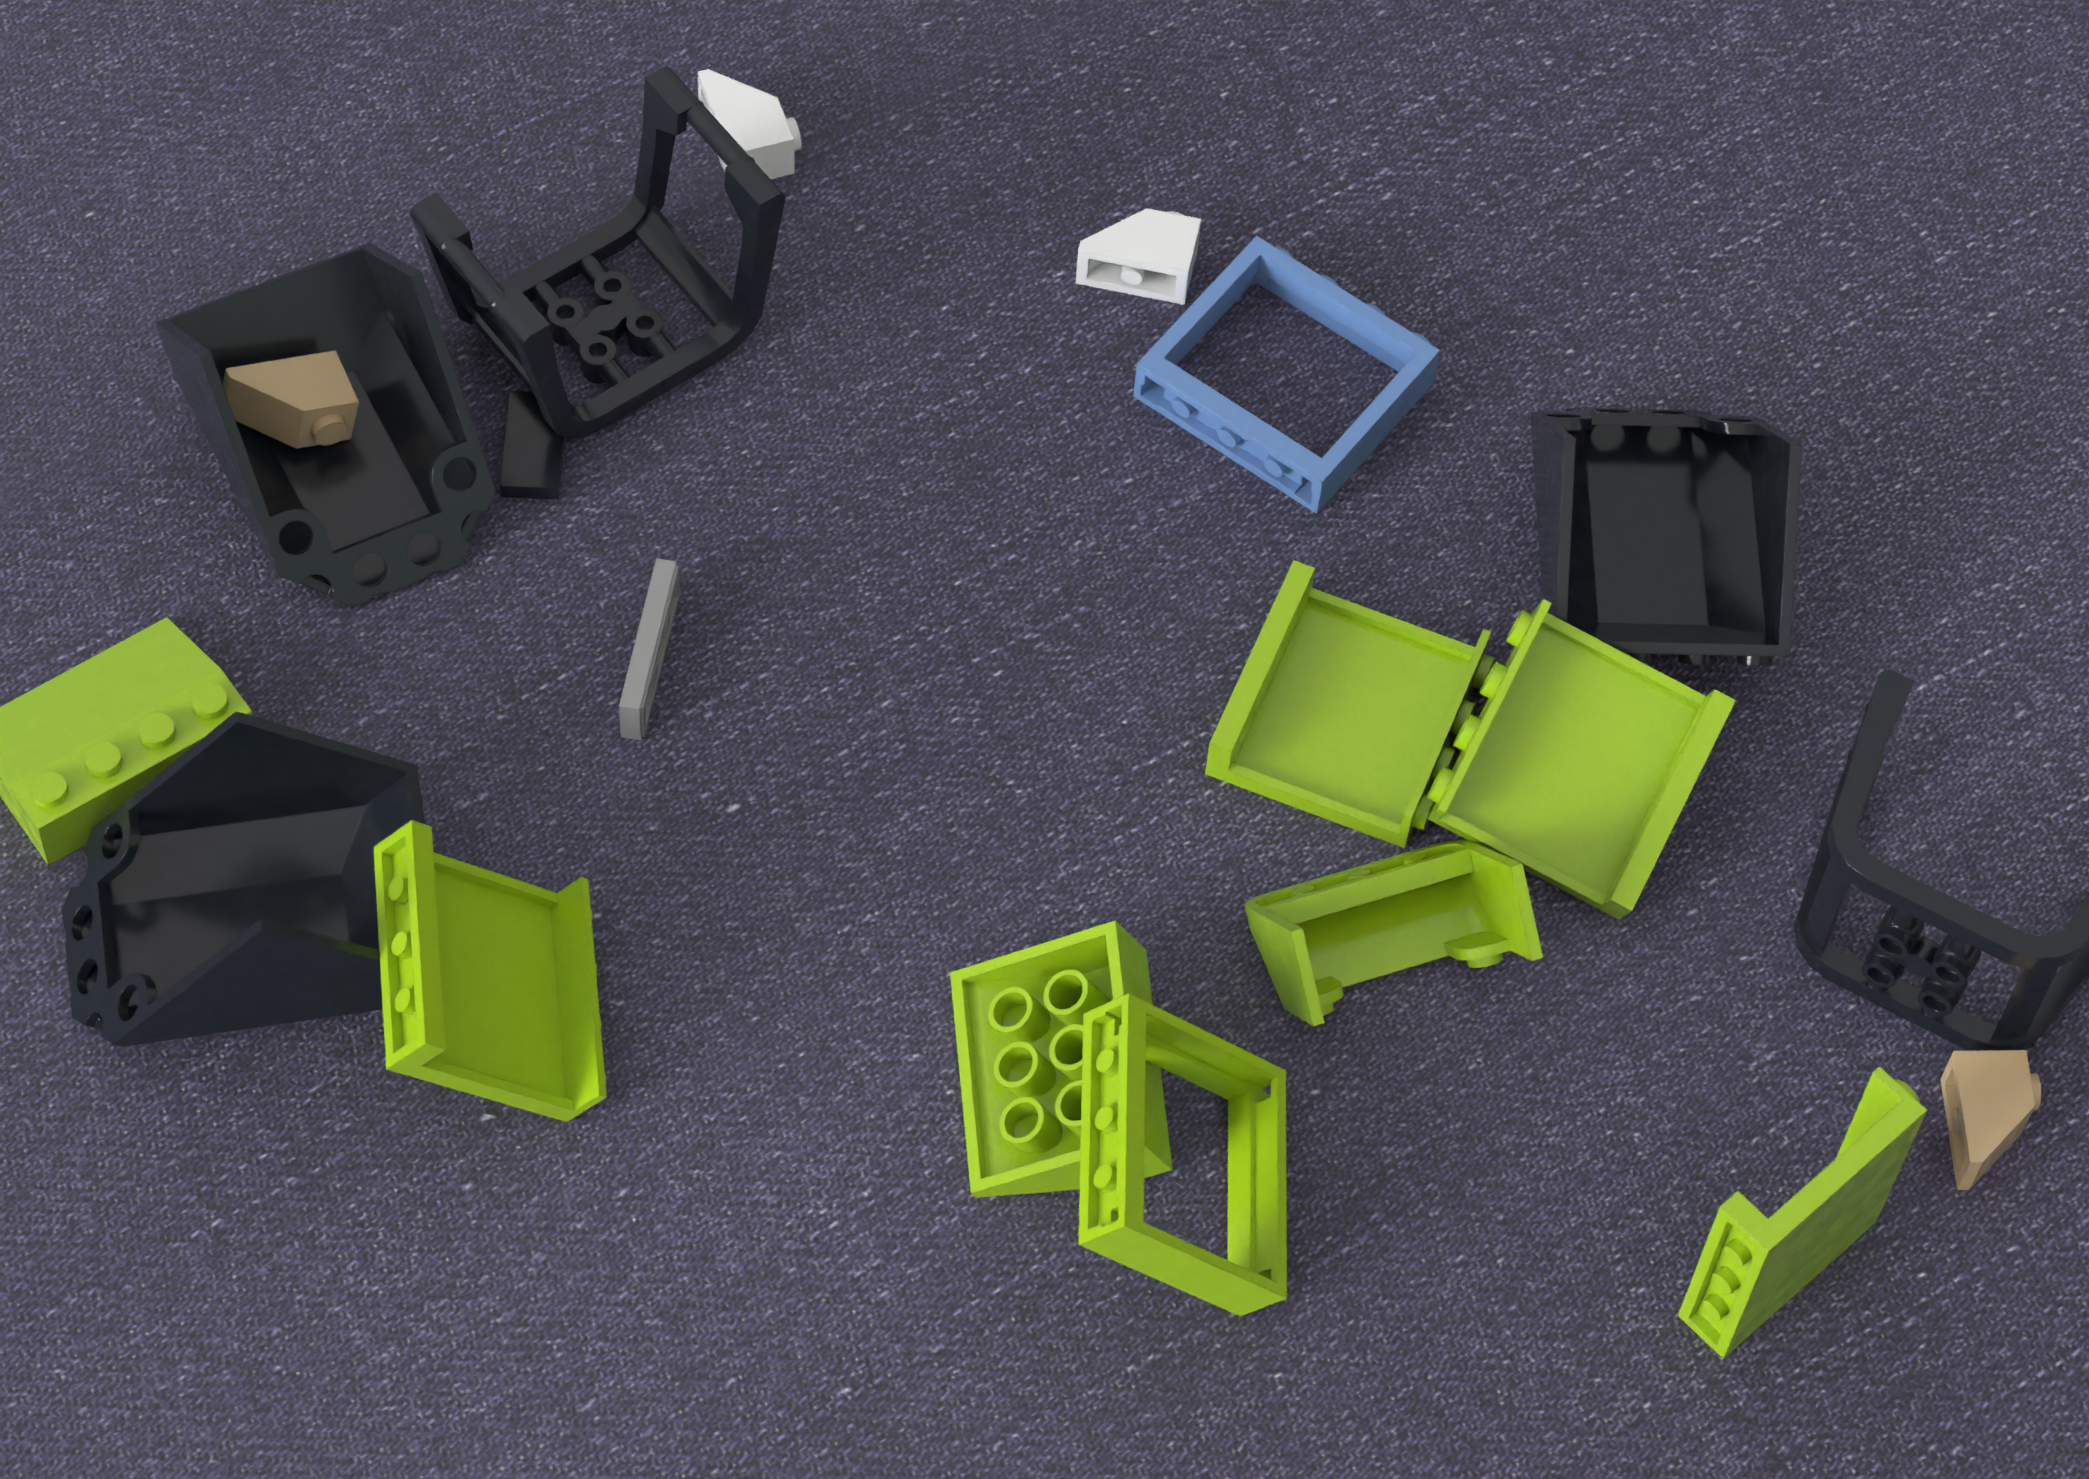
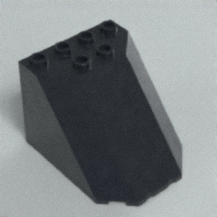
[155,243,496,608]
[1531,407,1802,666]
[62,711,425,1047]

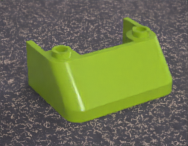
[1244,840,1543,1026]

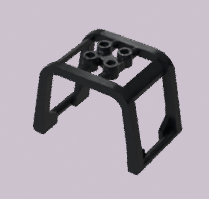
[410,67,786,439]
[1793,670,2089,1051]

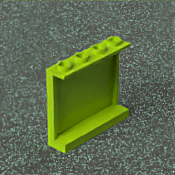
[1205,560,1495,848]
[1427,599,1736,920]
[373,820,607,1122]
[1678,1066,1927,1359]

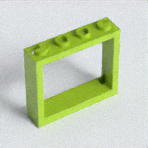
[1078,993,1287,1317]

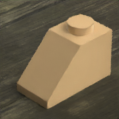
[223,350,359,449]
[1941,1050,2041,1190]

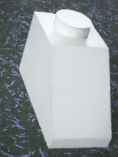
[698,69,802,179]
[1075,208,1201,305]

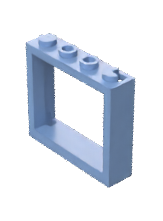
[1133,236,1440,514]

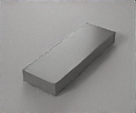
[619,558,680,740]

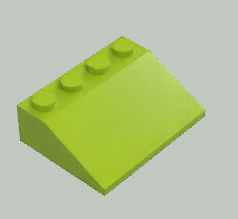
[0,617,253,866]
[950,920,1173,1198]

